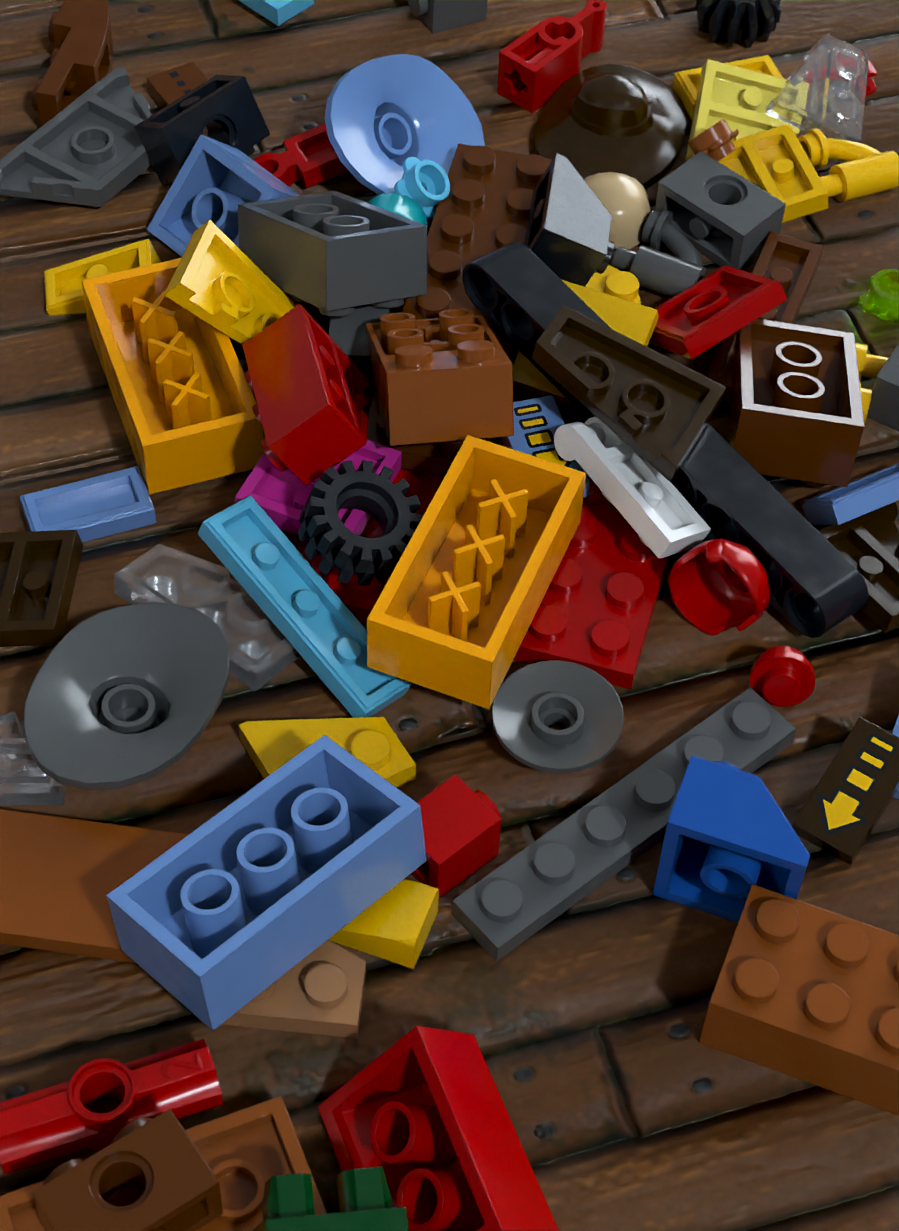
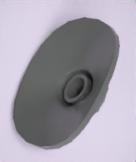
[24,603,229,790]

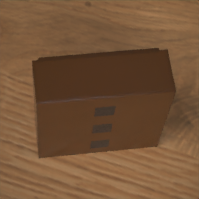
[147,62,208,109]

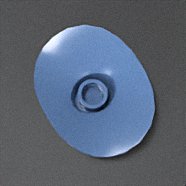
[325,54,485,195]

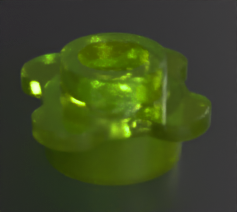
[858,269,899,324]

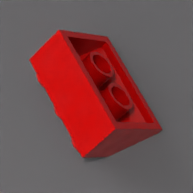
[318,1026,559,1231]

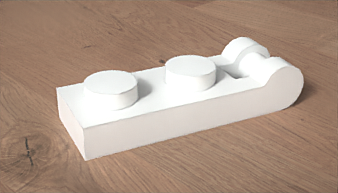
[554,416,711,559]

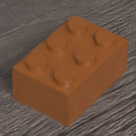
[699,884,899,1115]

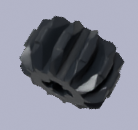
[695,0,782,48]

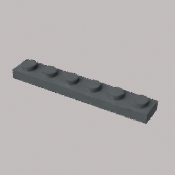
[452,688,796,962]

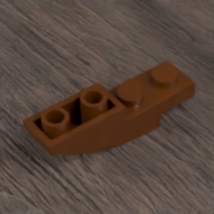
[32,0,114,127]

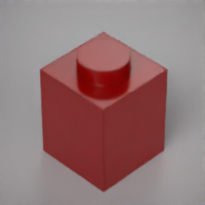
[411,774,501,899]

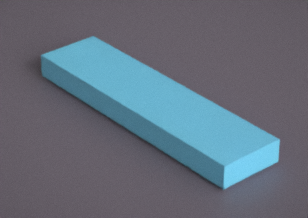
[198,495,412,718]

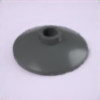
[492,660,624,773]

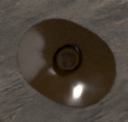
[534,64,687,189]

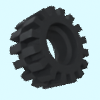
[298,460,423,586]

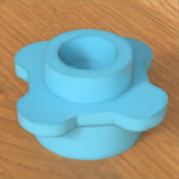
[394,157,450,220]

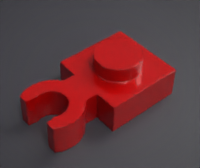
[254,124,349,188]

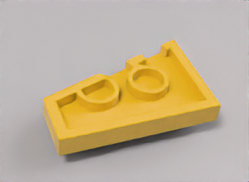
[164,220,297,345]

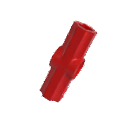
[0,1039,223,1175]

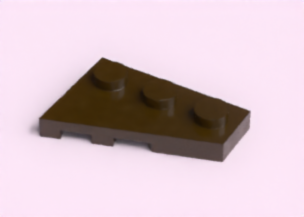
[532,305,726,482]

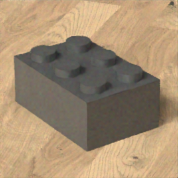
[238,191,427,316]

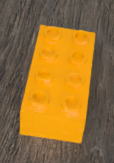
[82,258,264,495]
[367,435,586,709]

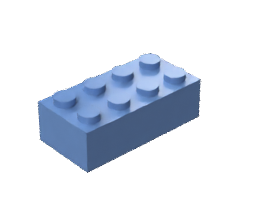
[106,735,427,1031]

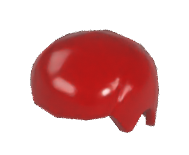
[668,538,771,636]

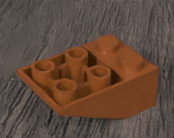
[365,308,514,446]

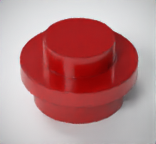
[750,646,815,707]

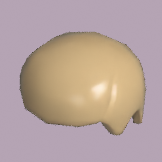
[584,172,651,250]

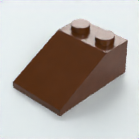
[727,319,864,487]

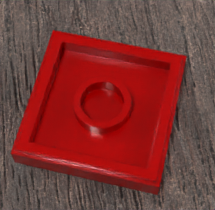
[649,265,787,360]

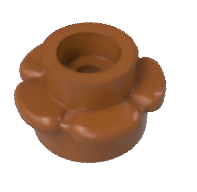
[688,119,739,161]

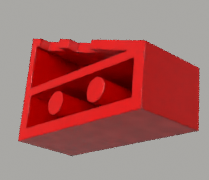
[242,304,370,486]

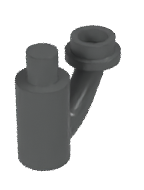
[612,210,706,298]

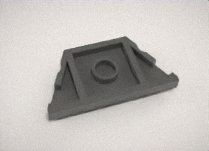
[0,66,152,207]

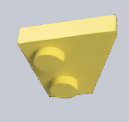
[686,59,807,160]

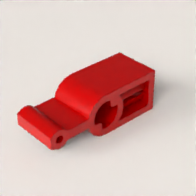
[497,0,607,114]

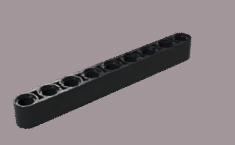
[462,241,869,638]

